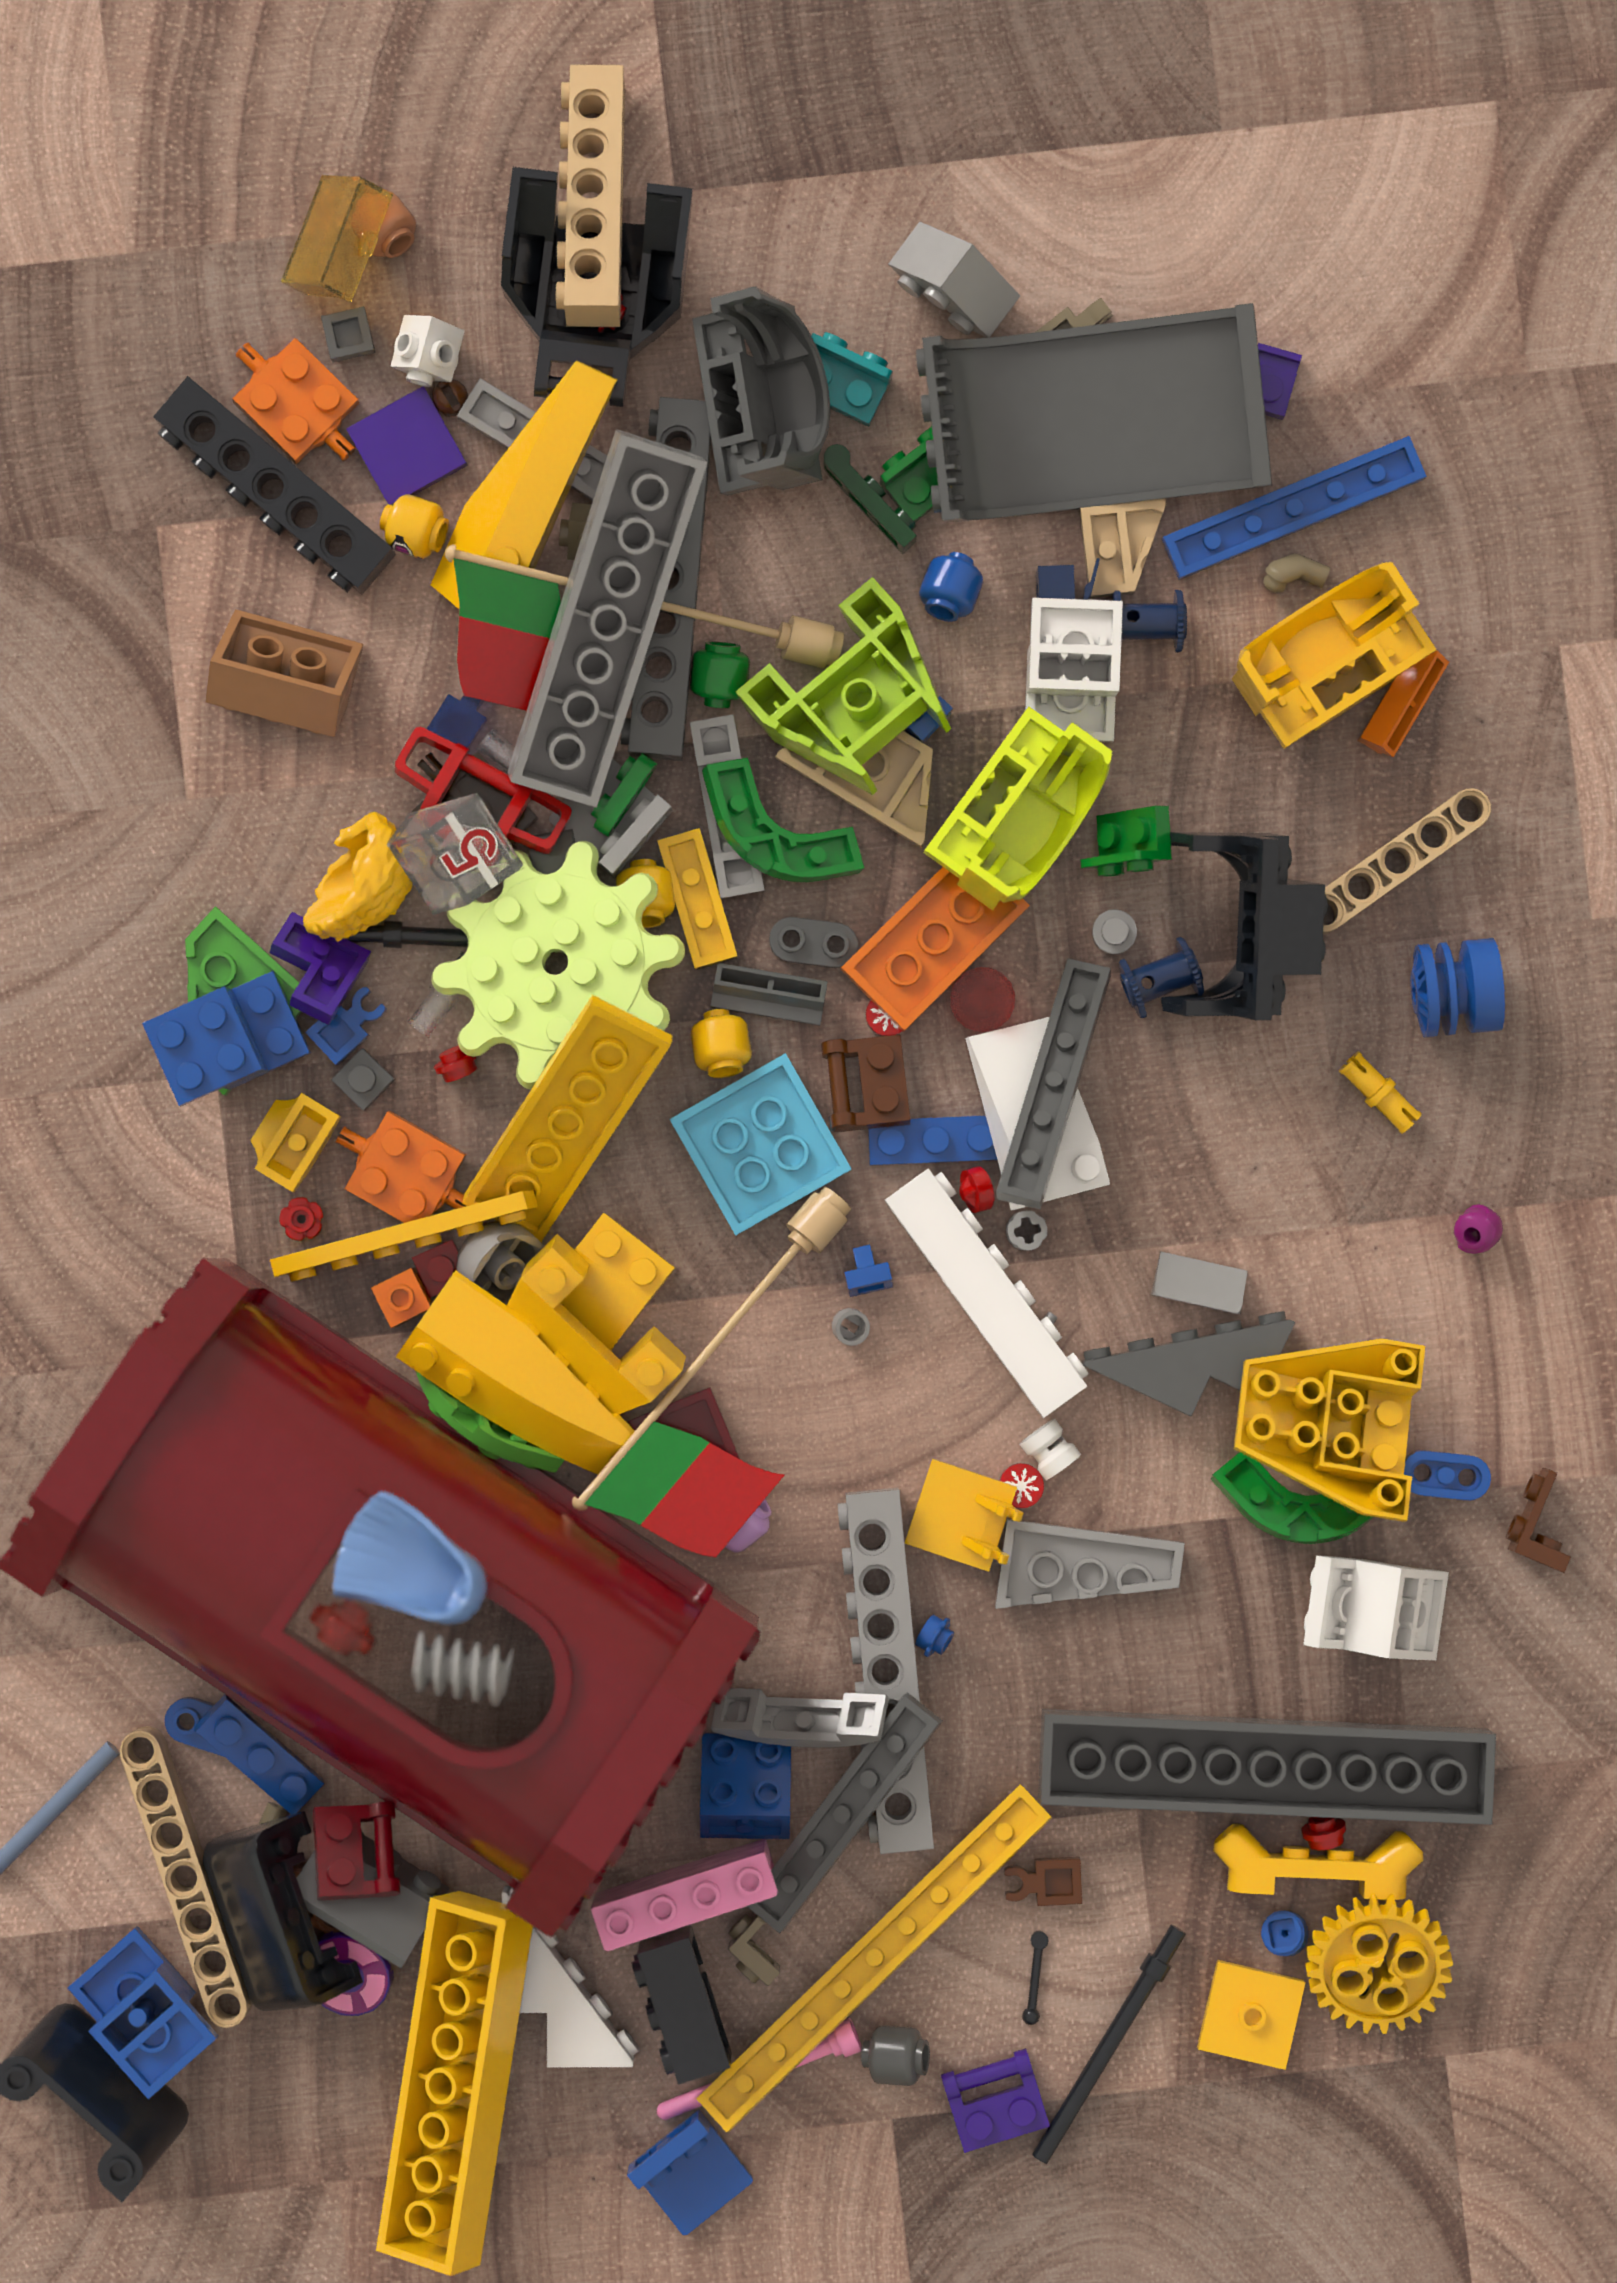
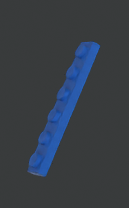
[1162,436,1427,580]

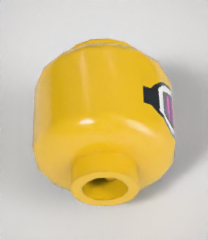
[379,494,449,559]

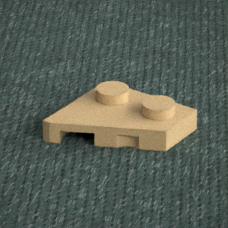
[1079,498,1166,599]

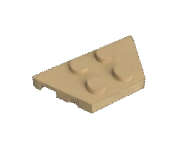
[775,731,933,848]

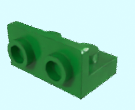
[880,426,938,523]
[1080,805,1172,877]

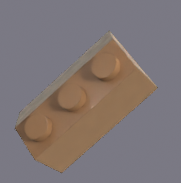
[205,609,363,737]

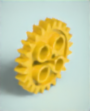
[1305,1894,1453,2034]

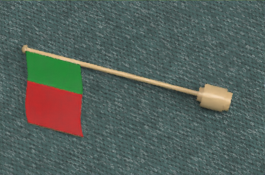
[445,545,844,711]
[572,1187,851,1558]

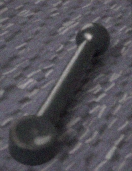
[1022,1931,1049,2025]

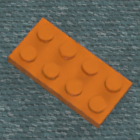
[840,867,1030,1032]

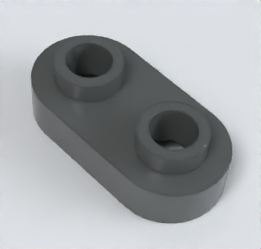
[769,917,858,968]

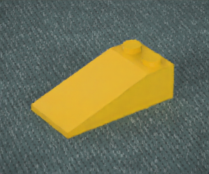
[560,1213,676,1351]

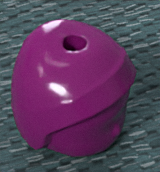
[1453,1204,1503,1254]

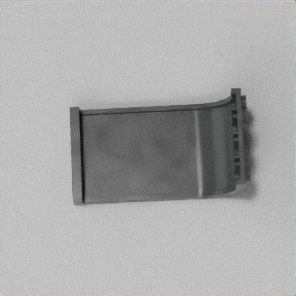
[916,303,1273,522]

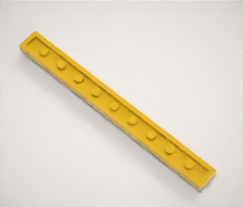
[696,1784,1052,2133]

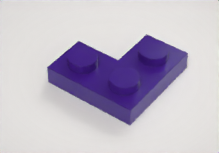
[270,912,371,1025]

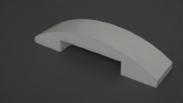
[690,714,765,898]
[711,1688,889,1748]

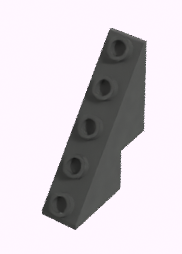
[1081,1311,1295,1416]

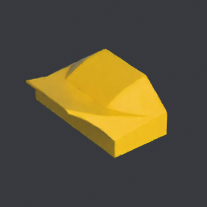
[250,1093,341,1192]

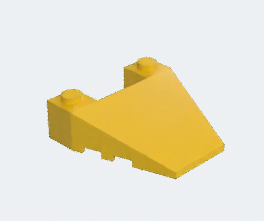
[506,1234,686,1414]

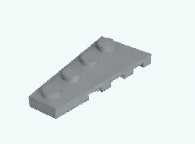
[995,1519,1185,1609]

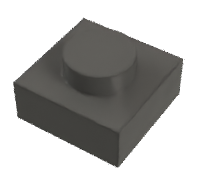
[321,306,375,363]
[331,1048,396,1111]

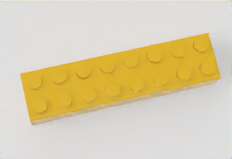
[376,1891,533,2276]

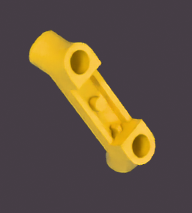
[1213,1824,1423,1900]

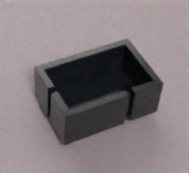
[632,1924,732,2085]

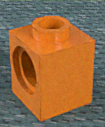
[371,1268,433,1328]

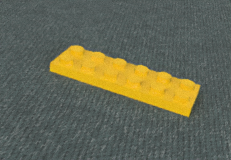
[462,995,672,1242]

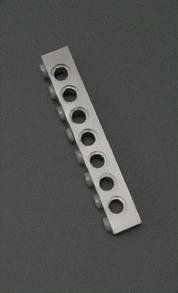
[837,1488,934,1854]

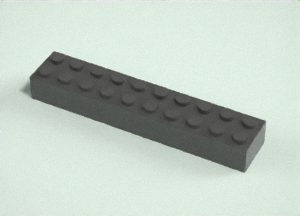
[1038,1709,1496,1825]

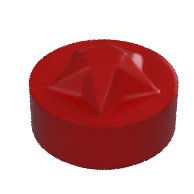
[959,1166,995,1213]

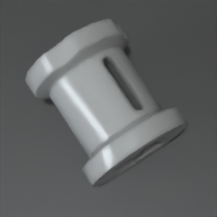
[1006,1211,1047,1250]

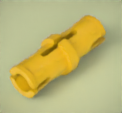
[1339,1051,1422,1134]

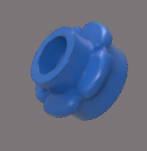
[915,1614,954,1657]

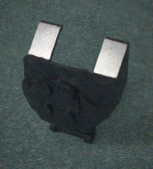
[501,167,693,407]

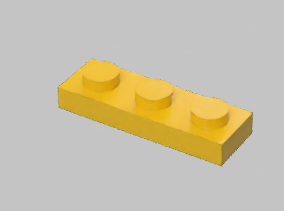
[657,828,738,970]

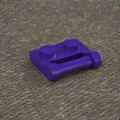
[941,2048,1050,2153]

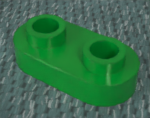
[591,753,658,837]

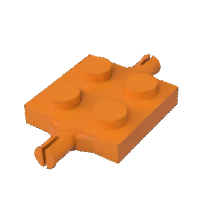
[232,338,359,464]
[335,1111,467,1223]

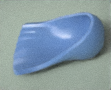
[333,1491,487,1624]

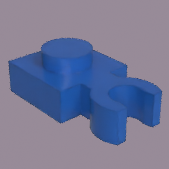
[305,987,387,1066]

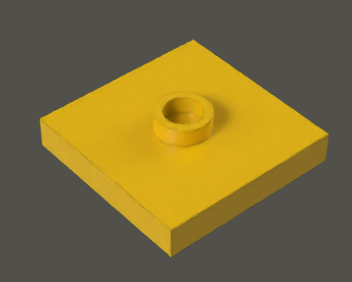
[1197,1960,1306,2070]

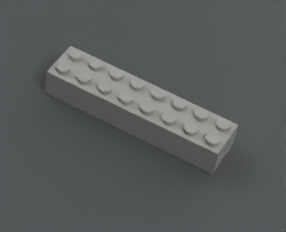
[507,429,708,808]

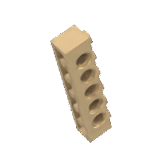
[556,65,625,327]

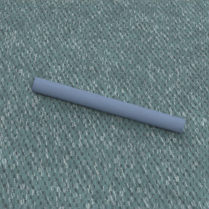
[0,1741,120,1875]

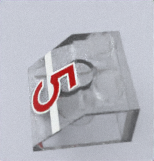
[387,793,523,915]

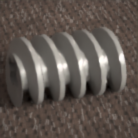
[411,1631,514,1707]

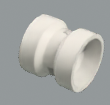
[1019,1418,1081,1480]

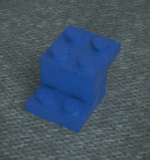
[142,971,311,1107]
[68,1926,219,2099]

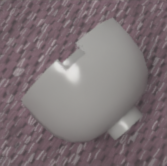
[456,1221,545,1304]

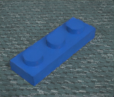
[868,1116,997,1165]
[194,1694,324,1815]

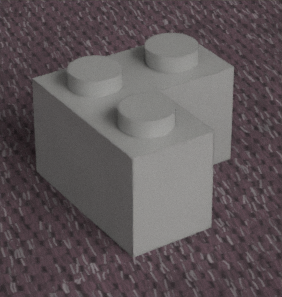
[888,222,1020,338]

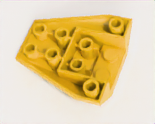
[1234,1339,1425,1522]

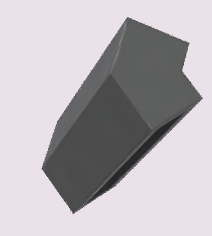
[710,963,828,1026]

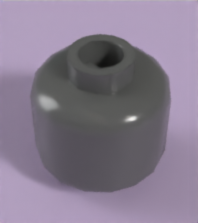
[861,2026,930,2086]

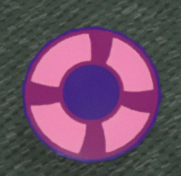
[318,1931,394,2016]

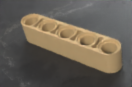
[1323,788,1491,935]

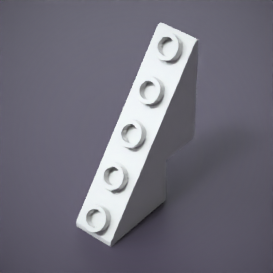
[502,1886,640,2067]

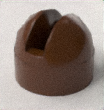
[432,379,469,417]

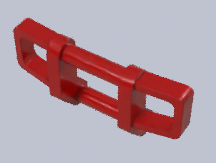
[395,727,572,869]

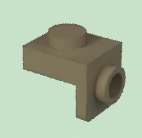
[728,1914,780,1986]

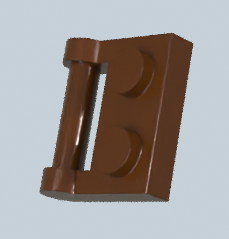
[821,1034,910,1132]

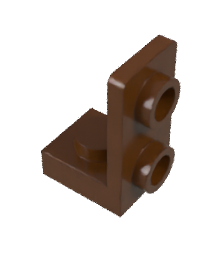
[1506,1468,1571,1573]

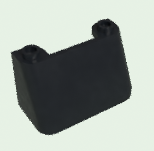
[203,1811,363,2011]
[0,2003,189,2203]

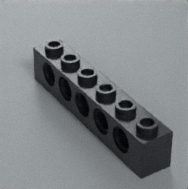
[153,376,396,595]

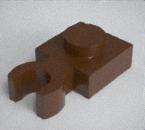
[1004,1857,1082,1906]

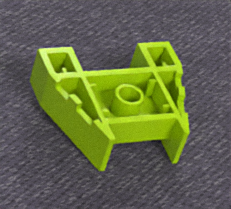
[735,577,951,795]

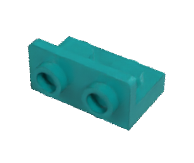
[811,332,893,427]

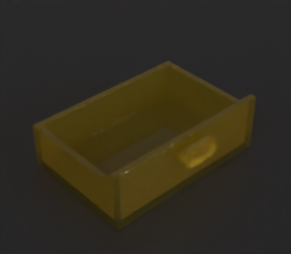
[281,175,393,302]

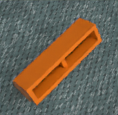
[1357,650,1449,758]

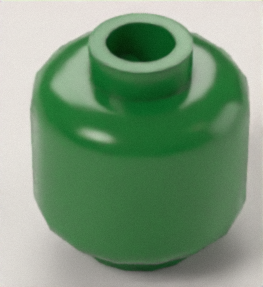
[690,641,750,708]

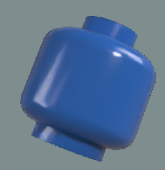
[919,552,983,622]

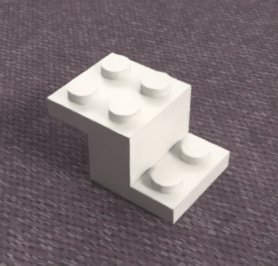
[1025,598,1123,743]
[1304,1555,1449,1661]

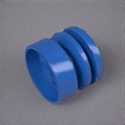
[1410,938,1505,1038]

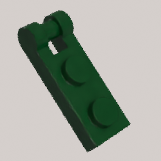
[824,444,917,554]

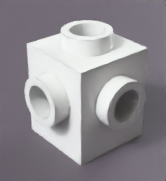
[391,315,465,387]

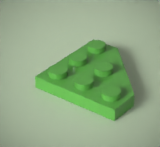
[185,906,302,1096]

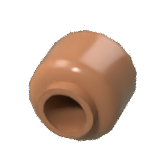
[350,191,416,258]

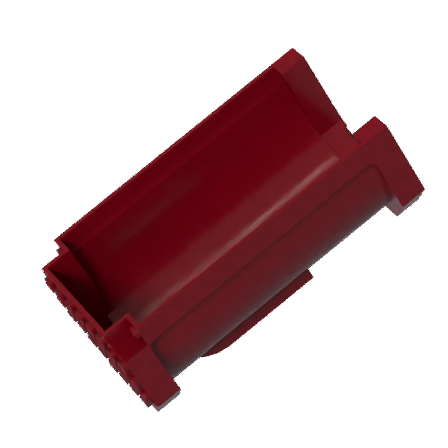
[0,1258,761,1938]

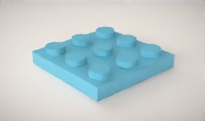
[669,1053,852,1236]

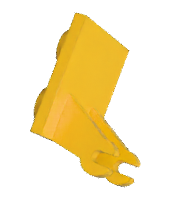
[905,1458,1024,1572]

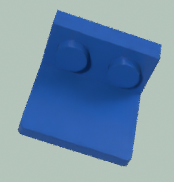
[700,1733,791,1839]
[627,2109,753,2235]

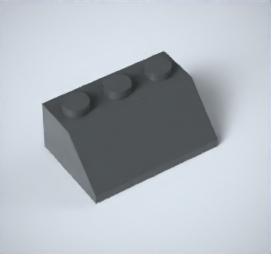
[297,1830,450,1968]

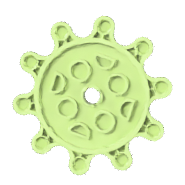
[431,841,685,1090]

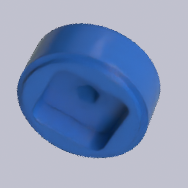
[1261,1911,1309,1956]

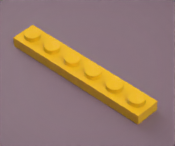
[270,1190,538,1282]

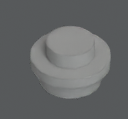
[1092,909,1137,954]

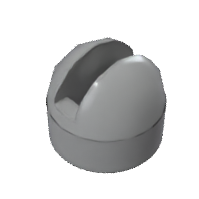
[832,1308,870,1346]

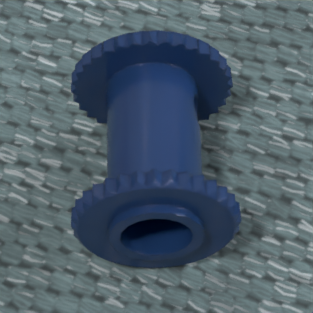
[1112,590,1187,652]
[1118,937,1204,1018]

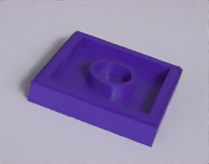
[346,386,468,505]

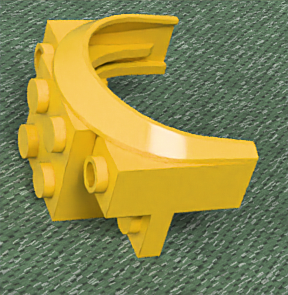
[1232,562,1437,749]

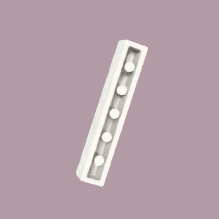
[885,1168,1089,1419]

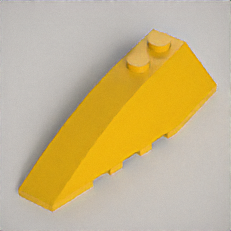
[430,360,617,609]
[396,1270,635,1474]

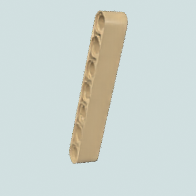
[120,1726,252,2028]

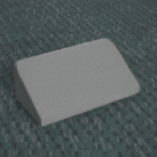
[1151,1251,1248,1315]

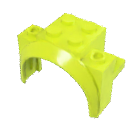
[923,706,1112,910]

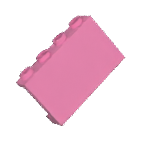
[591,1839,778,1951]

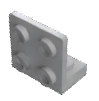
[549,759,673,878]

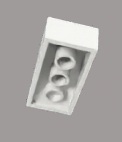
[965,1017,1110,1211]

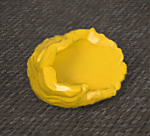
[303,812,416,942]

